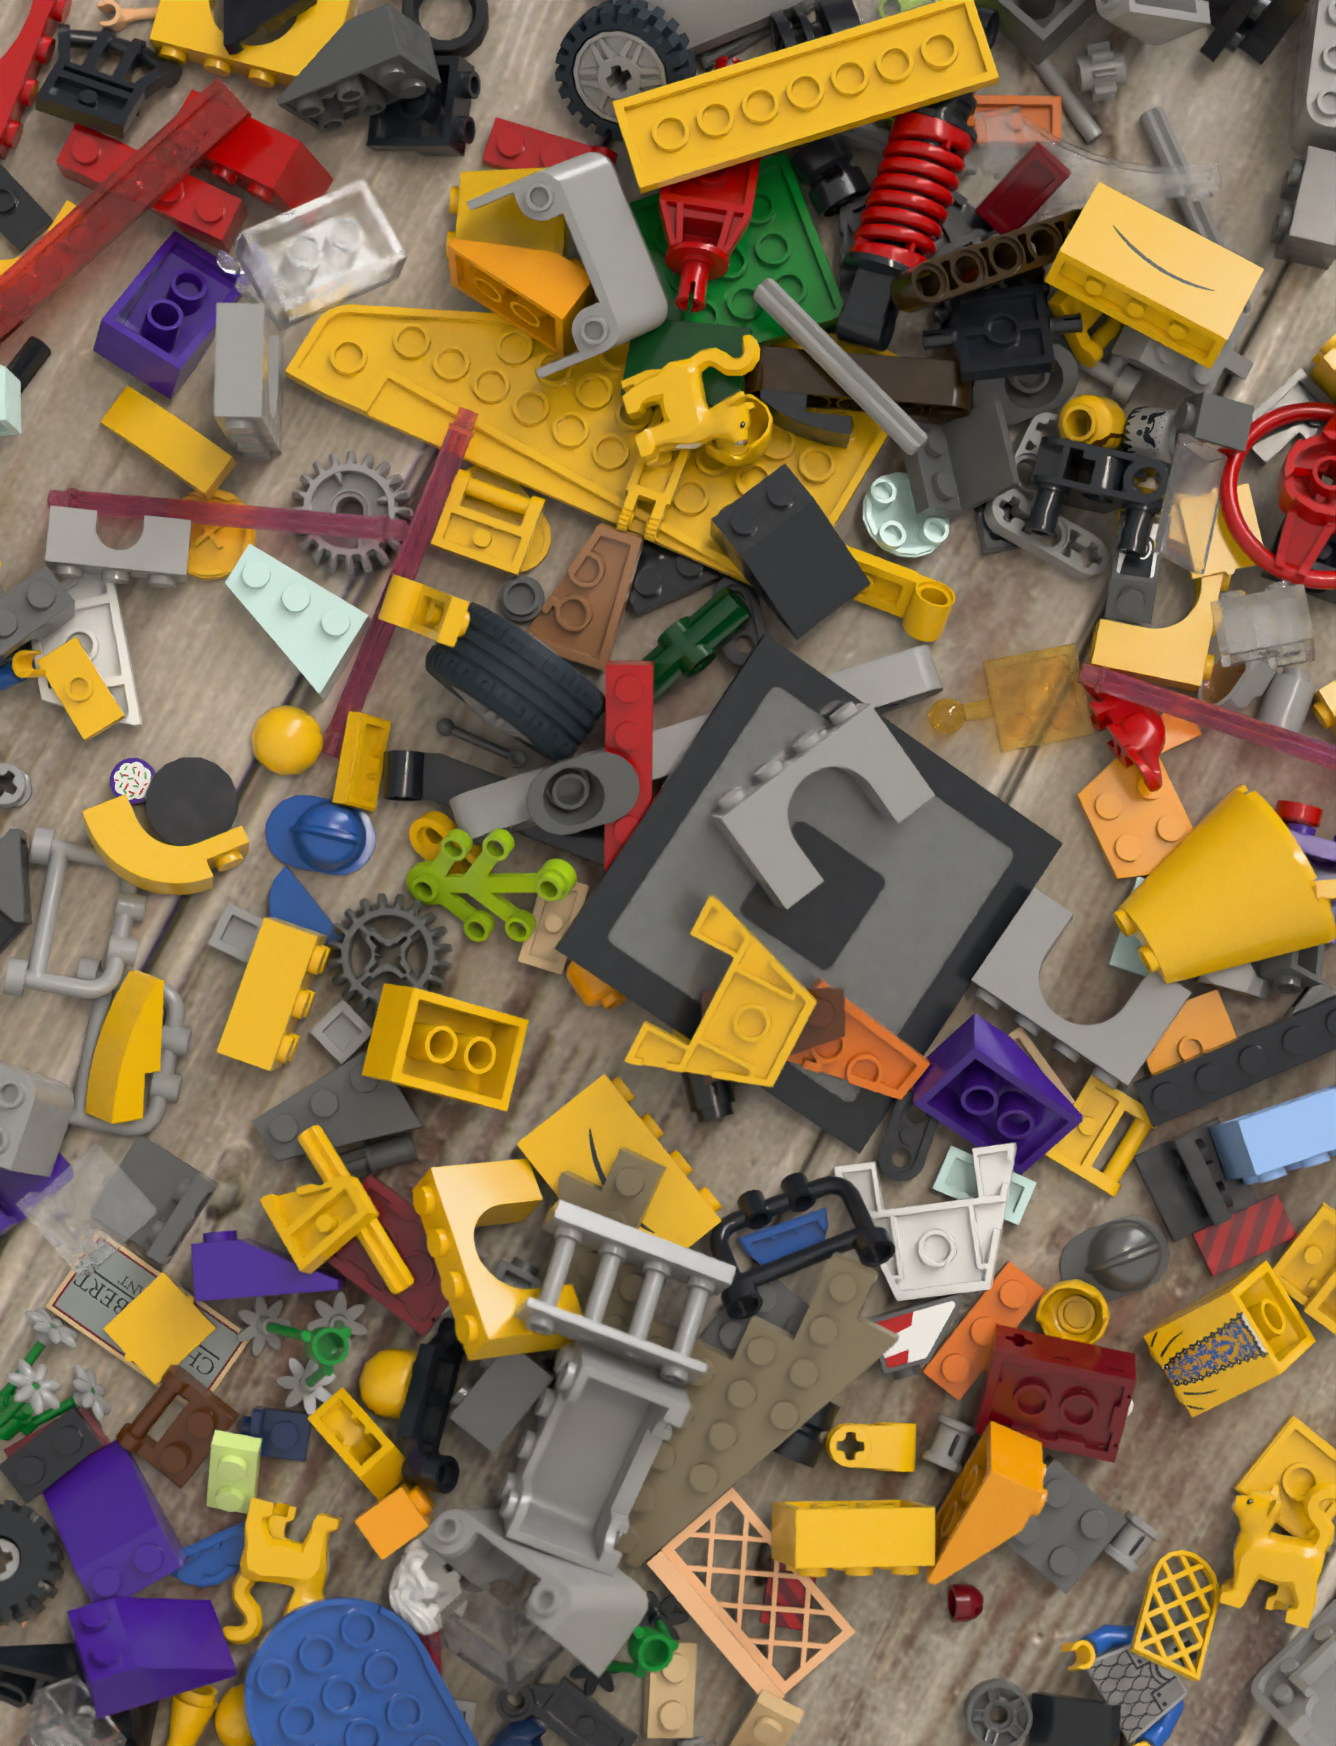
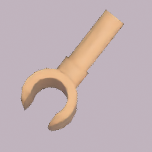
[97,0,158,33]

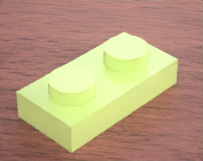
[206,1430,262,1514]

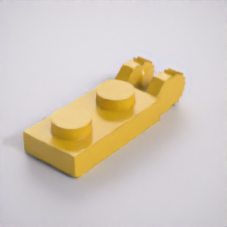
[616,406,692,542]

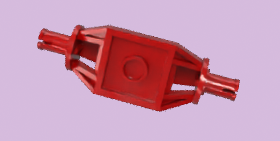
[658,56,761,312]

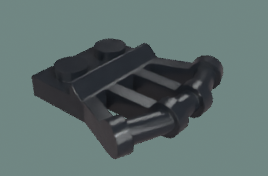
[35,24,183,139]

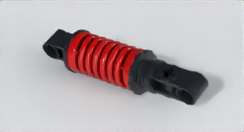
[836,5,1000,352]

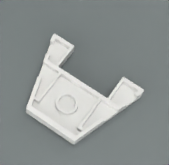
[834,1142,1017,1301]

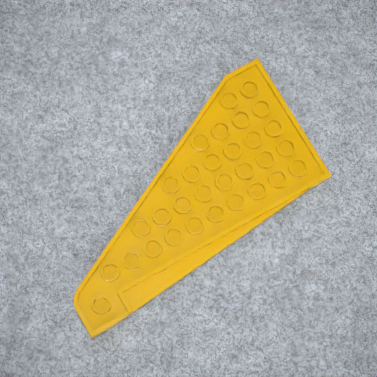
[285,304,900,586]

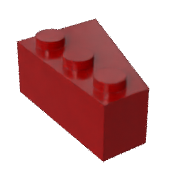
[164,89,334,226]

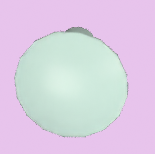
[862,472,950,558]

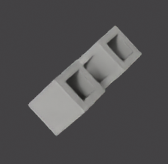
[45,506,192,588]

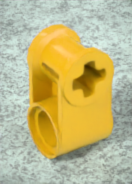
[825,1422,917,1472]

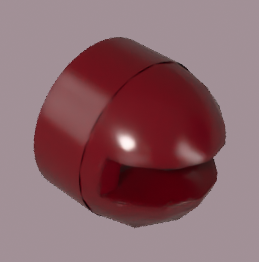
[947,1583,984,1623]

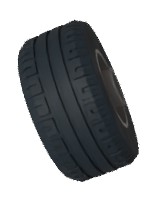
[425,602,605,762]

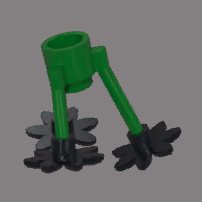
[570,1590,689,1696]

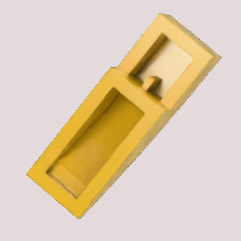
[100,385,237,500]
[85,970,164,1124]

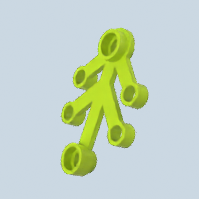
[406,828,577,942]

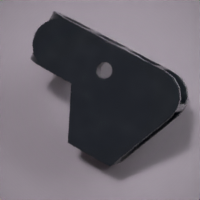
[1026,436,1177,558]

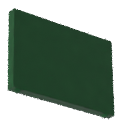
[621,319,753,407]

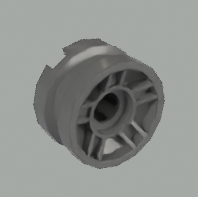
[964,1678,1033,1746]

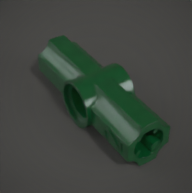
[641,586,753,705]

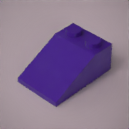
[93,230,251,400]
[913,1013,1083,1175]
[191,1230,346,1301]
[42,1440,190,1603]
[67,1597,237,1719]

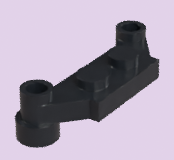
[396,1317,466,1494]
[496,1675,638,1746]

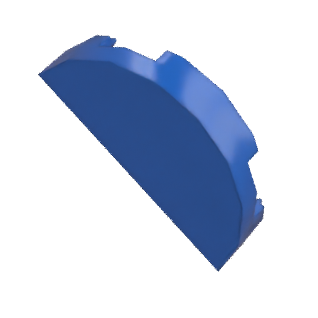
[269,866,344,946]
[738,1207,829,1265]
[169,1520,246,1588]

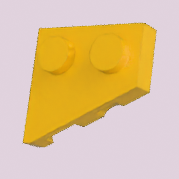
[260,1175,379,1274]

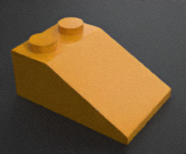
[447,238,595,357]
[927,1421,1047,1585]

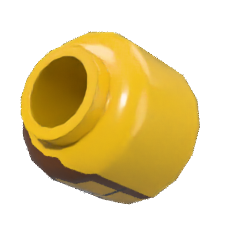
[1058,394,1126,449]

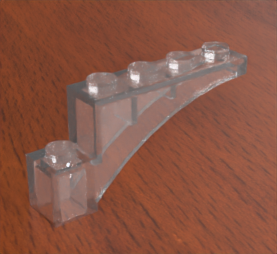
[974,105,1222,222]

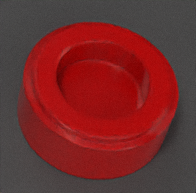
[1275,800,1323,829]

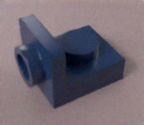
[241,1406,312,1462]

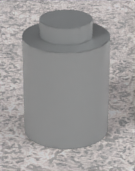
[1254,667,1317,741]

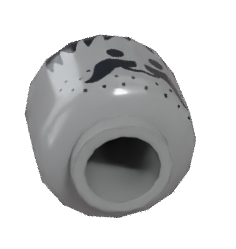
[1119,406,1186,465]

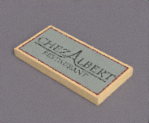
[45,1229,252,1406]

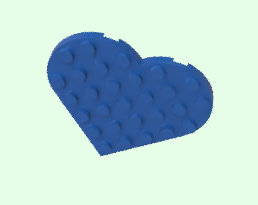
[243,1597,479,1746]

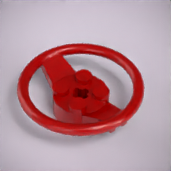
[1219,402,1336,590]

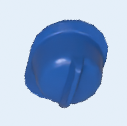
[266,795,376,875]

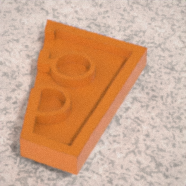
[787,977,930,1100]

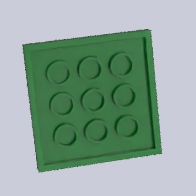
[629,152,844,346]

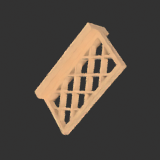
[646,1486,856,1699]

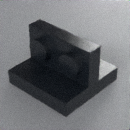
[1200,0,1310,65]
[1133,1117,1259,1242]

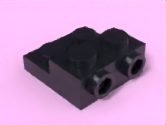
[367,56,481,156]

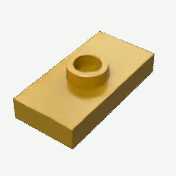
[36,637,126,742]
[332,711,391,812]

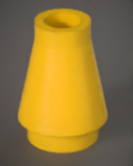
[166,1685,218,1746]

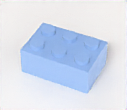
[1209,1085,1336,1186]

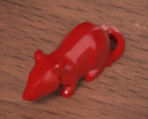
[1081,670,1166,792]

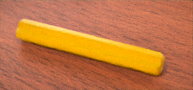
[298,1125,414,1294]

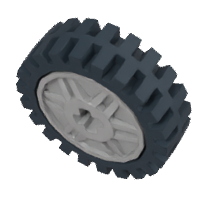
[555,0,696,142]

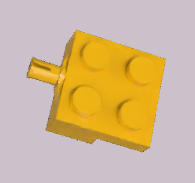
[1271,1202,1336,1335]

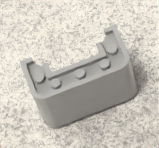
[1288,0,1336,155]
[0,1061,74,1177]
[497,1340,691,1577]

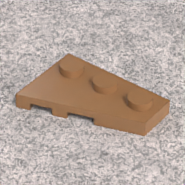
[525,523,645,671]

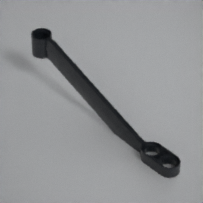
[383,750,605,866]

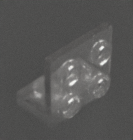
[16,1144,158,1275]

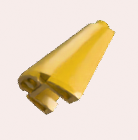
[1113,784,1336,984]

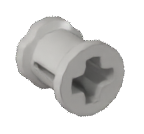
[0,763,33,809]
[921,1413,977,1473]
[1103,1510,1162,1574]

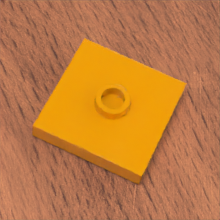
[1145,989,1237,1075]

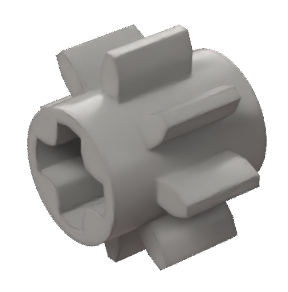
[1075,41,1127,102]

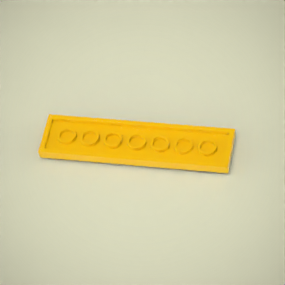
[612,0,999,194]

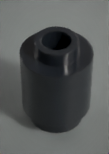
[681,1072,736,1123]

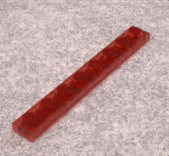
[0,77,252,345]

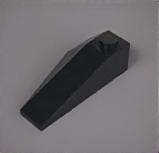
[0,1643,159,1746]

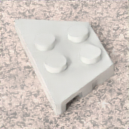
[31,572,143,727]

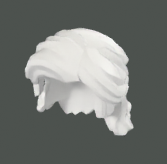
[388,1525,463,1635]

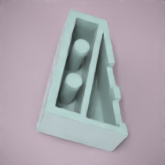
[225,543,373,701]

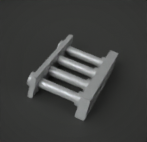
[514,1200,736,1385]

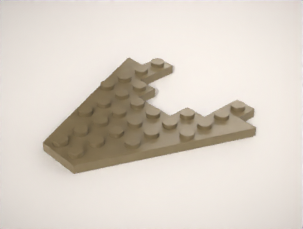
[555,1147,900,1569]

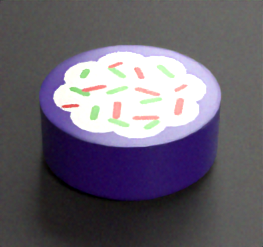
[110,758,156,806]

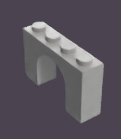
[214,303,284,461]
[711,702,935,910]
[971,887,1191,1090]

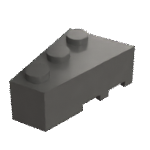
[252,1050,425,1161]

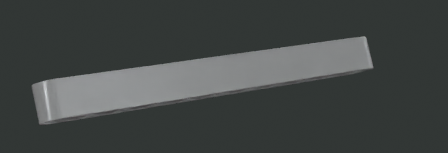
[449,645,944,845]

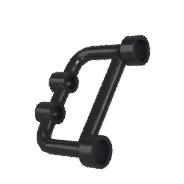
[710,1173,895,1320]

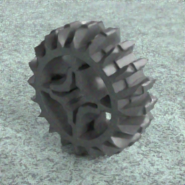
[327,893,453,1017]

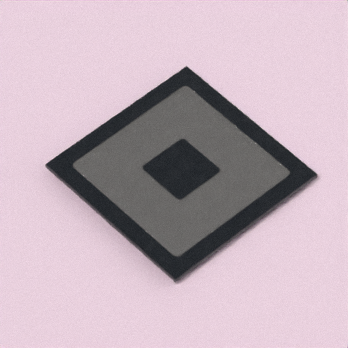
[554,634,1063,1154]

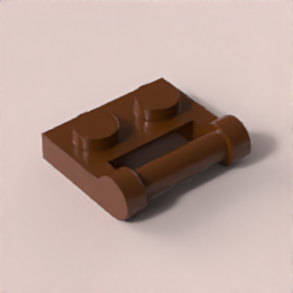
[116,1364,240,1489]

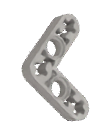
[984,412,1110,580]

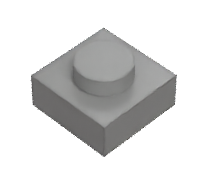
[208,902,263,963]
[309,999,373,1065]

